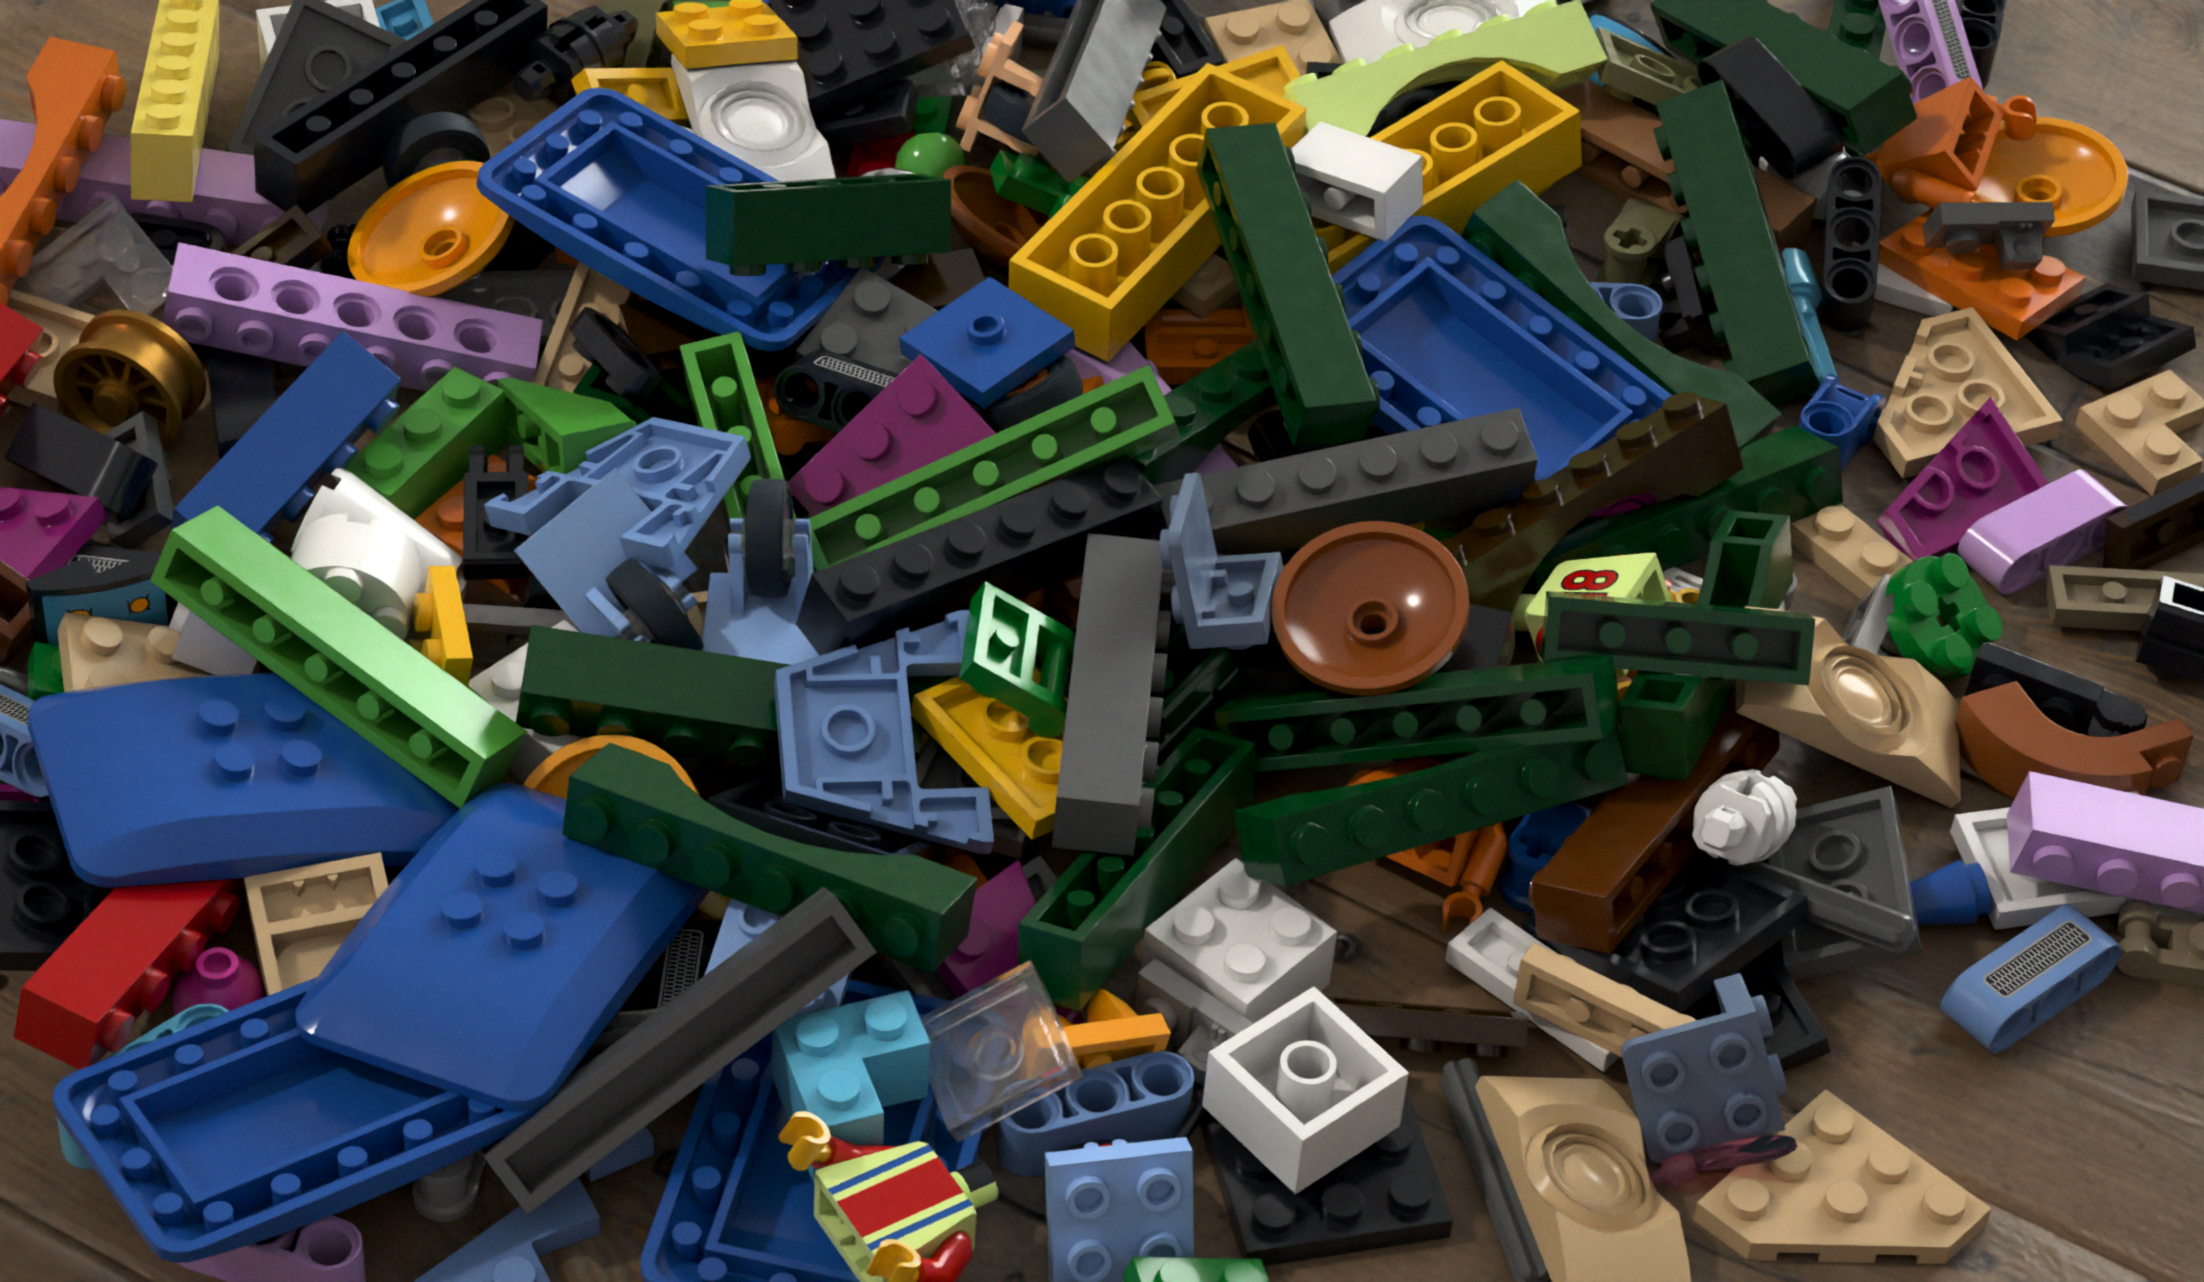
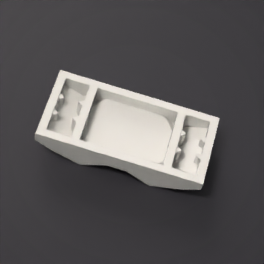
[1329,0,1547,64]
[671,54,835,181]

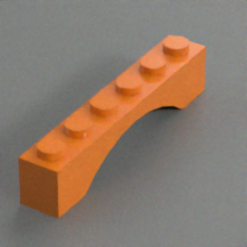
[0,36,126,306]

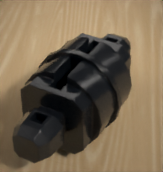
[513,6,639,106]

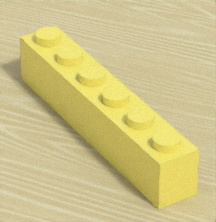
[131,0,219,202]

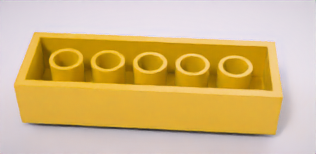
[1311,60,1582,276]
[1008,63,1307,362]

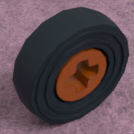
[972,355,1083,433]

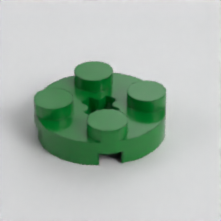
[1885,553,2003,682]

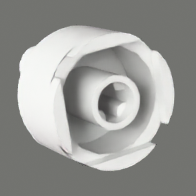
[291,514,421,641]

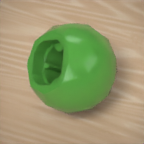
[895,132,968,177]

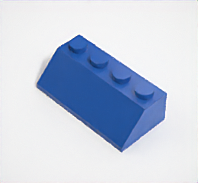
[169,331,401,545]

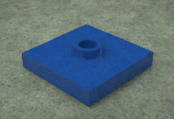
[899,277,1076,409]

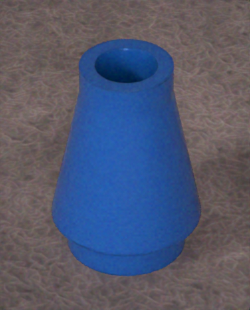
[1910,860,1992,925]

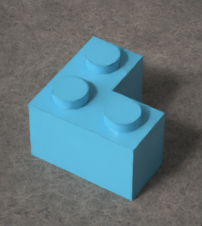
[771,990,930,1183]

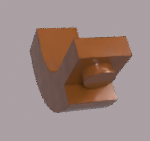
[1955,681,2194,799]

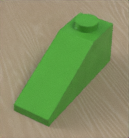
[497,377,637,474]

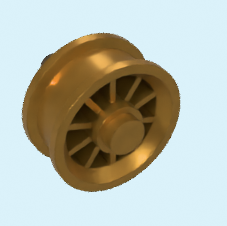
[53,309,206,450]

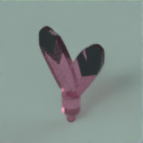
[1649,1135,1798,1187]

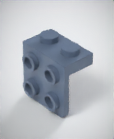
[1160,473,1284,650]
[1621,973,1788,1163]

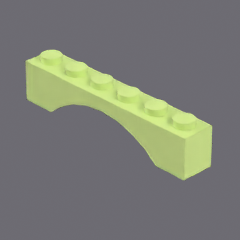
[1282,0,1607,137]

